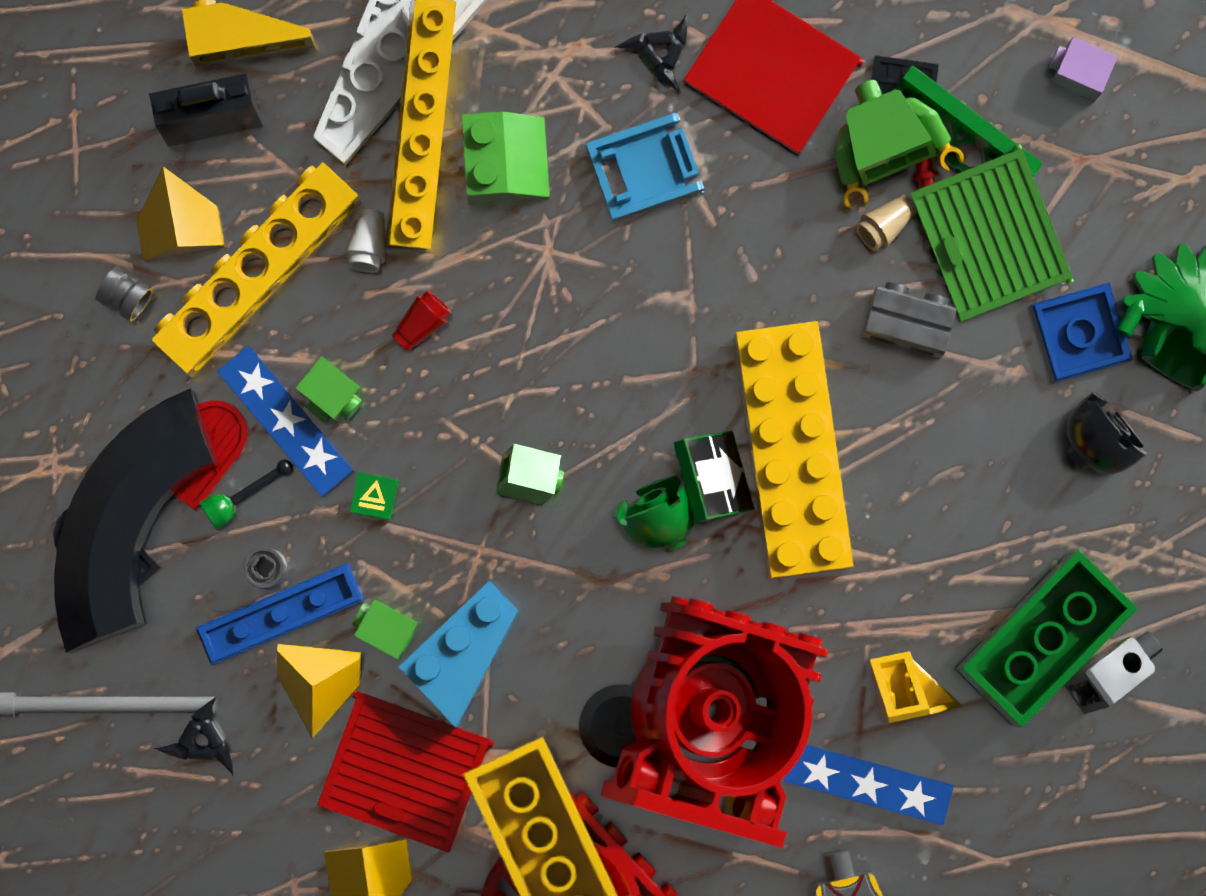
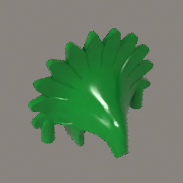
[1116,243,1206,392]

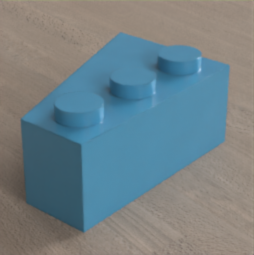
[399,580,519,728]

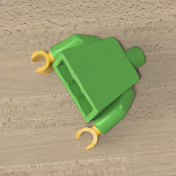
[834,80,964,209]

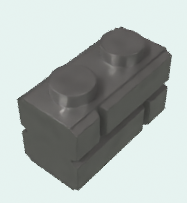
[861,282,957,359]

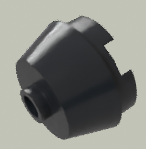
[579,685,636,768]

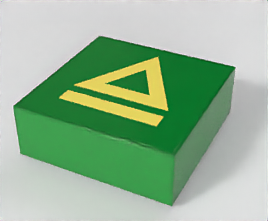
[350,472,399,521]

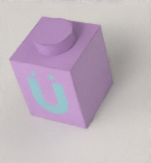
[1049,37,1118,101]

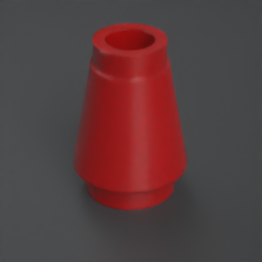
[391,290,451,351]

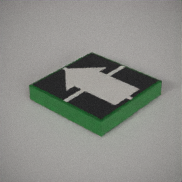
[673,430,755,523]

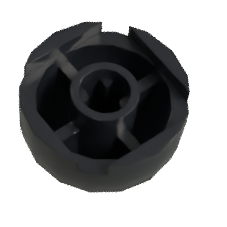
[1067,392,1147,474]

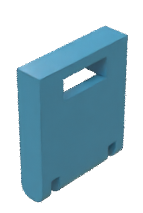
[586,113,705,223]

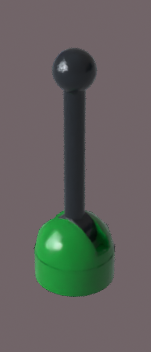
[199,459,293,530]

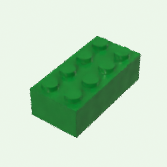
[956,549,1139,728]

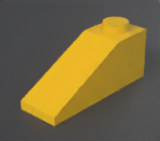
[182,0,315,66]

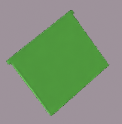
[910,144,1074,322]

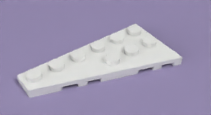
[313,0,488,166]

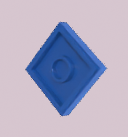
[1029,282,1133,384]

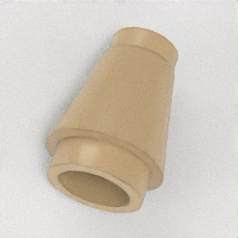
[856,194,917,251]

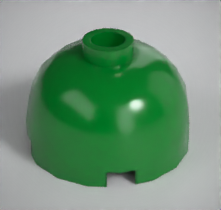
[614,475,696,552]

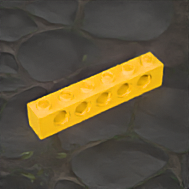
[385,0,457,250]
[151,162,361,378]

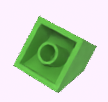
[462,112,550,204]

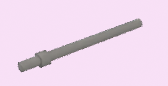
[0,692,215,717]

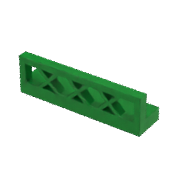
[894,65,1044,177]

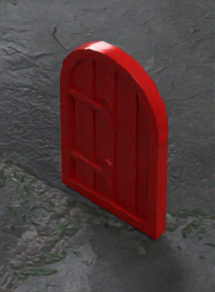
[174,400,248,511]

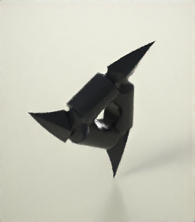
[614,13,687,92]
[154,696,233,775]

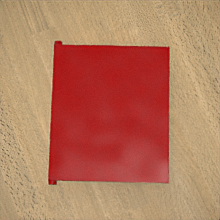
[683,0,865,155]
[317,690,494,853]

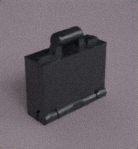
[149,73,263,146]

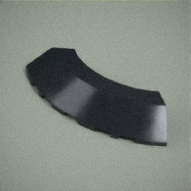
[54,388,219,653]

